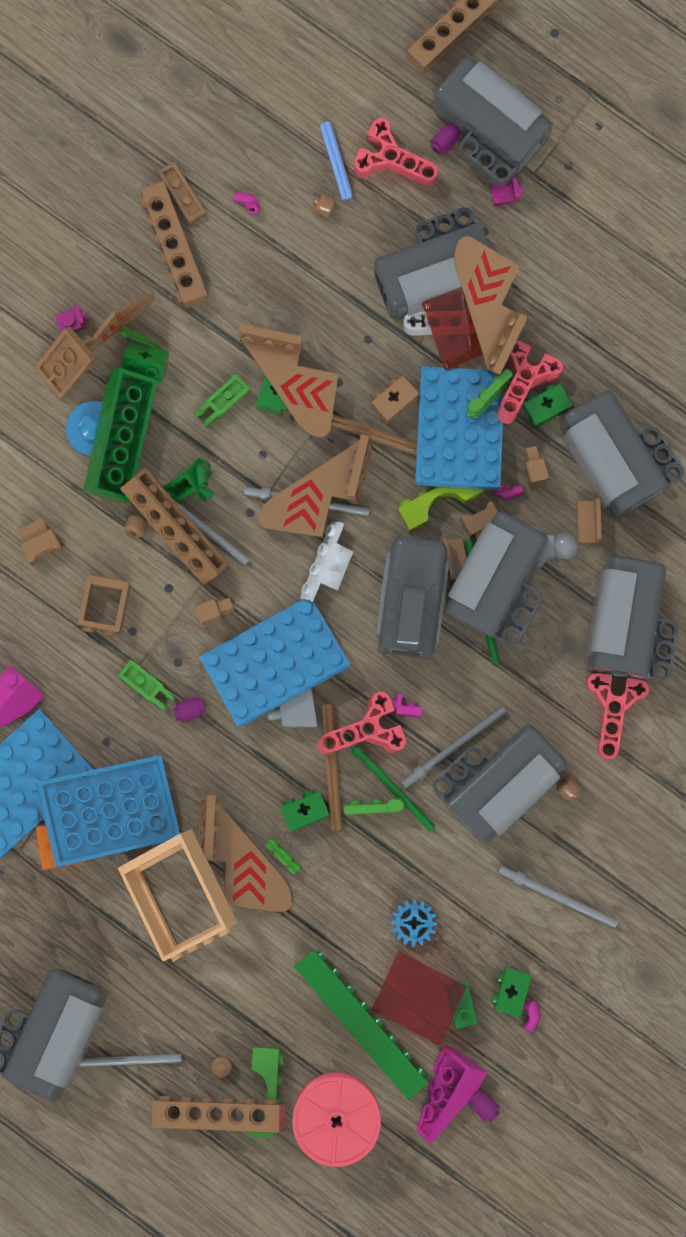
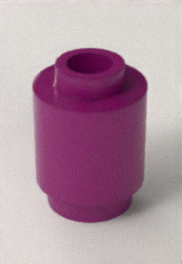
[430,123,461,155]
[173,696,206,723]
[468,1089,500,1122]

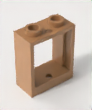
[77,574,131,637]

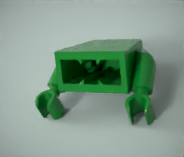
[163,458,214,504]

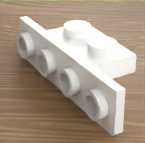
[300,521,353,602]

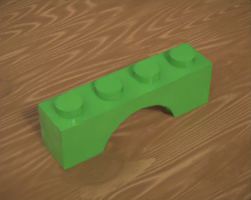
[247,1046,284,1138]

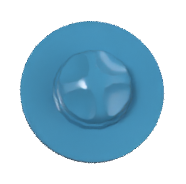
[66,401,103,456]

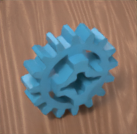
[390,899,437,947]

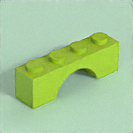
[397,487,484,533]

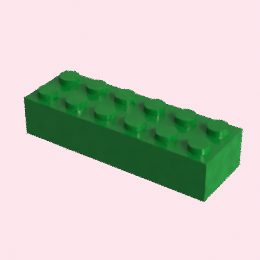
[83,368,158,503]

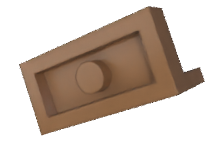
[576,498,602,544]
[442,538,467,584]

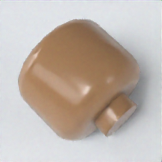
[313,194,336,217]
[124,515,147,538]
[556,776,581,800]
[211,1056,233,1078]

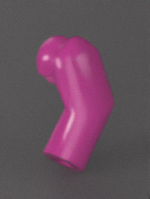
[234,191,261,215]
[492,481,524,500]
[523,999,541,1033]

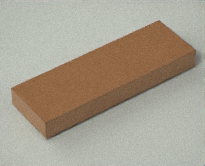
[157,161,207,225]

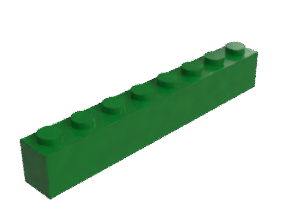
[294,949,428,1100]

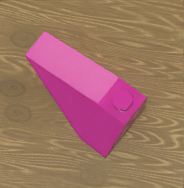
[0,665,44,728]
[417,1045,487,1144]

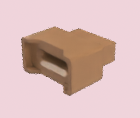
[524,446,550,489]
[460,501,498,541]
[18,518,63,566]
[194,597,235,629]

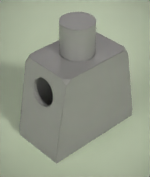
[268,689,317,729]

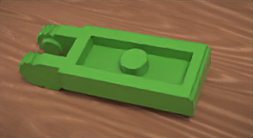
[467,369,513,420]
[194,374,251,427]
[117,659,176,712]
[344,797,405,814]

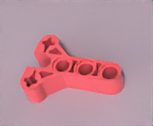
[354,118,438,187]
[497,340,563,424]
[585,673,649,760]
[317,691,406,755]

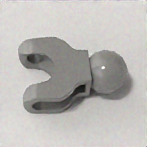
[533,527,579,571]

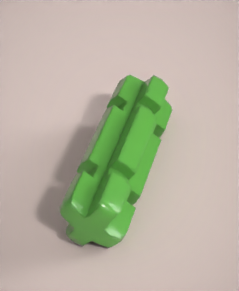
[120,325,159,349]
[266,838,301,874]

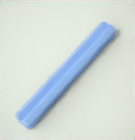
[320,121,353,200]

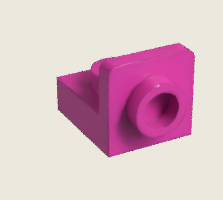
[490,177,522,206]
[55,304,87,333]
[392,693,423,718]

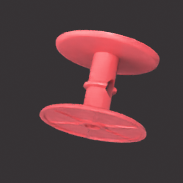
[292,1072,381,1167]

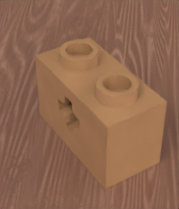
[371,375,419,425]

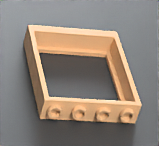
[118,829,238,962]

